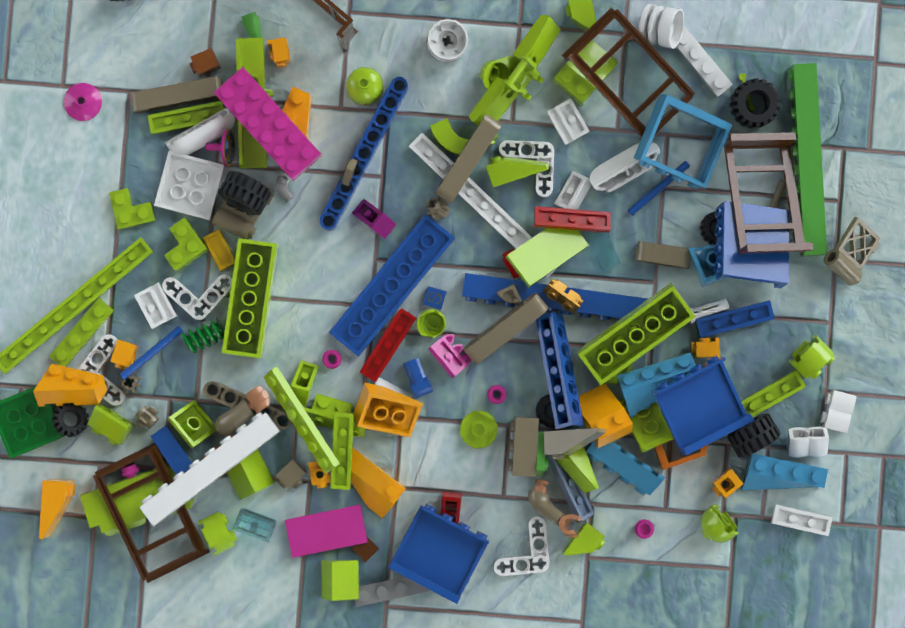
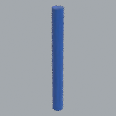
[628,161,690,216]
[119,326,183,380]

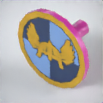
[206,129,236,167]

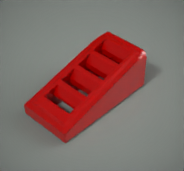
[440,491,462,524]

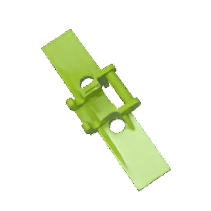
[469,15,561,127]
[235,38,274,169]

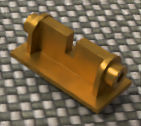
[543,278,584,314]

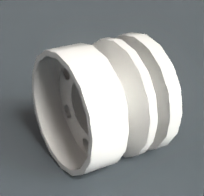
[639,3,684,49]
[427,19,468,63]

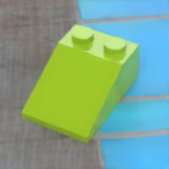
[553,40,619,106]

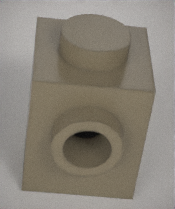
[276,459,307,489]

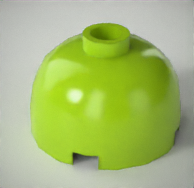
[346,67,384,106]
[701,504,739,543]

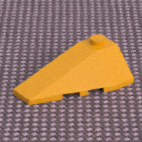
[351,448,406,518]

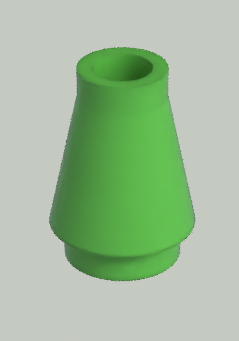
[241,12,262,38]

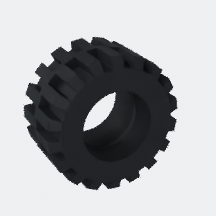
[729,78,781,128]
[218,171,271,215]
[727,413,781,457]

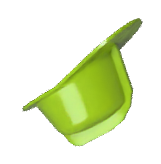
[478,56,520,89]

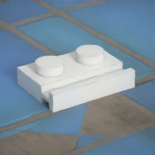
[547,98,590,145]
[134,282,177,329]

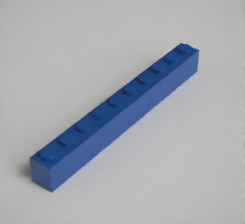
[462,273,648,321]

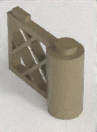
[212,187,274,239]
[824,217,880,286]

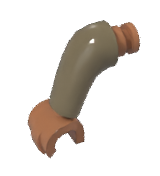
[215,386,270,436]
[528,479,581,538]

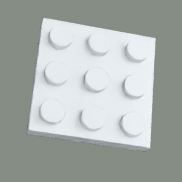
[154,150,225,221]

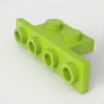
[303,394,366,437]

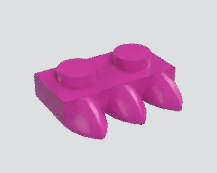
[428,334,471,378]

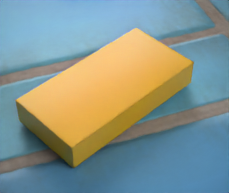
[203,229,235,272]

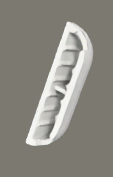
[165,108,235,155]
[590,142,660,192]

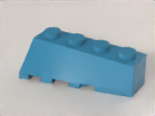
[688,245,727,288]
[617,353,695,418]
[586,441,665,496]
[741,454,828,490]

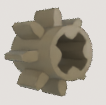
[426,196,450,221]
[118,371,142,394]
[135,406,159,429]

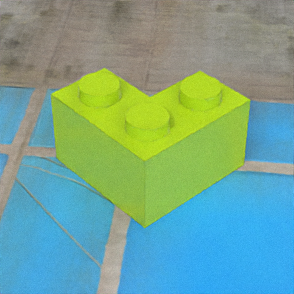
[164,217,209,272]

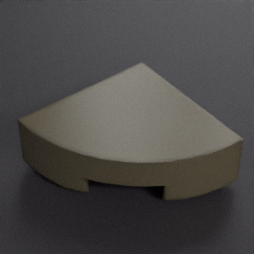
[342,158,358,186]
[496,284,522,304]

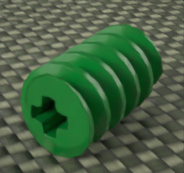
[181,317,224,353]

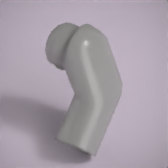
[275,173,294,203]

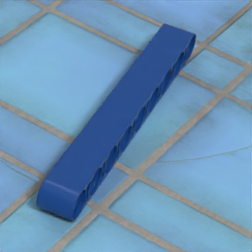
[319,77,408,231]

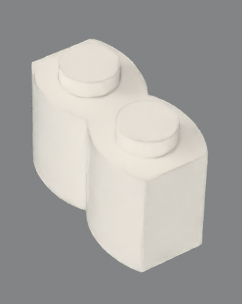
[820,390,857,434]
[787,427,829,458]

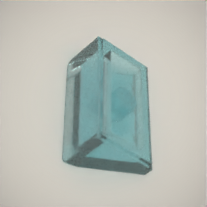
[233,508,277,543]

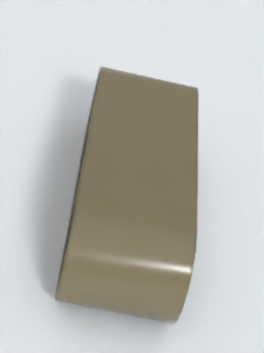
[635,241,691,269]

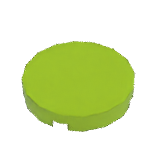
[460,410,498,449]

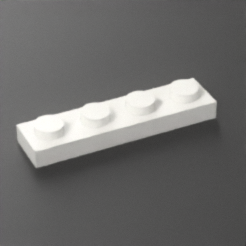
[676,26,733,97]

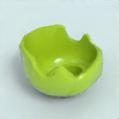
[417,309,446,338]

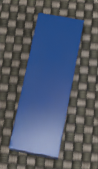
[150,425,192,475]

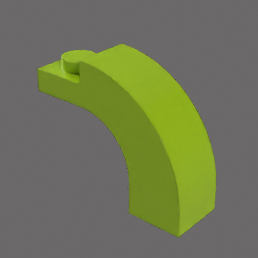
[430,118,498,156]

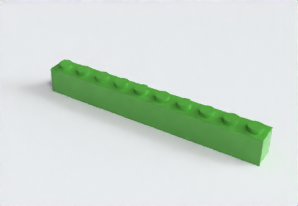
[787,63,827,257]

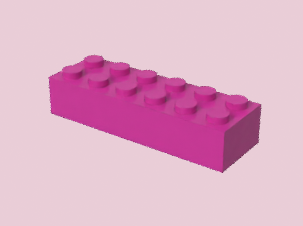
[214,67,322,182]

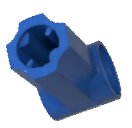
[403,358,433,399]

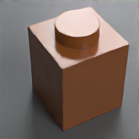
[189,48,221,77]

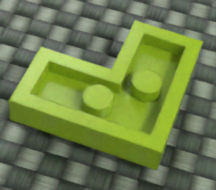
[109,188,156,230]

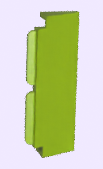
[80,457,194,536]

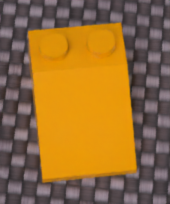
[354,383,423,437]
[579,383,633,448]
[39,478,76,539]

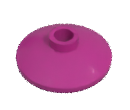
[64,83,102,121]

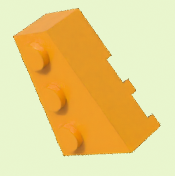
[282,87,312,139]
[33,363,107,407]

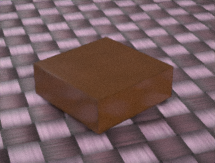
[352,537,379,562]

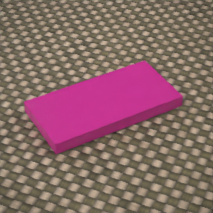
[285,504,368,558]

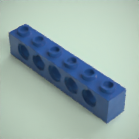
[536,312,584,430]

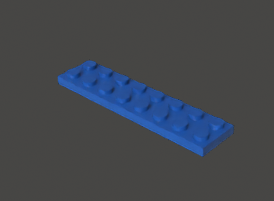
[329,214,455,357]

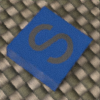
[423,286,447,310]

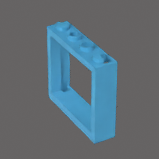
[633,94,733,190]

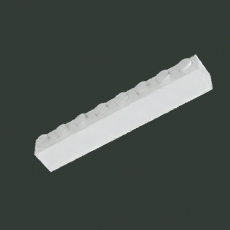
[139,412,281,526]

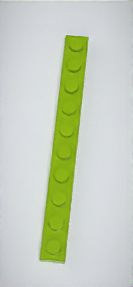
[0,237,154,374]

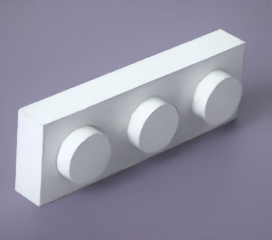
[771,504,833,536]

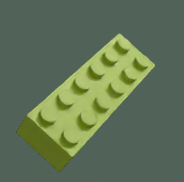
[222,238,279,359]
[577,283,696,385]

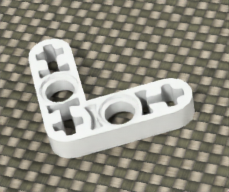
[499,140,554,198]
[162,274,232,320]
[78,335,126,405]
[494,516,549,576]

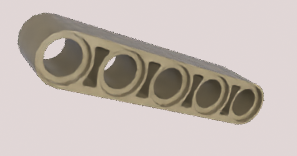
[130,76,223,113]
[435,114,502,204]
[463,293,549,364]
[203,381,292,429]

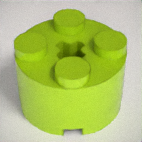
[789,335,835,379]
[198,511,238,556]

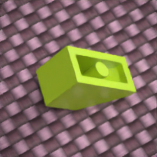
[565,0,596,31]
[290,360,319,407]
[562,521,605,556]

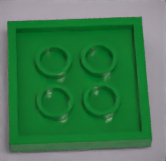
[0,386,65,459]

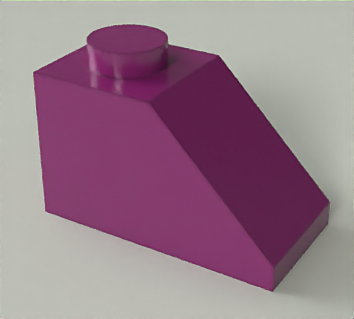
[352,199,397,239]

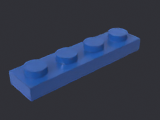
[695,300,775,338]

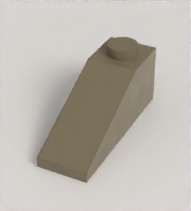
[544,428,605,460]

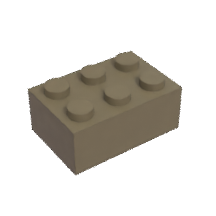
[508,416,539,477]

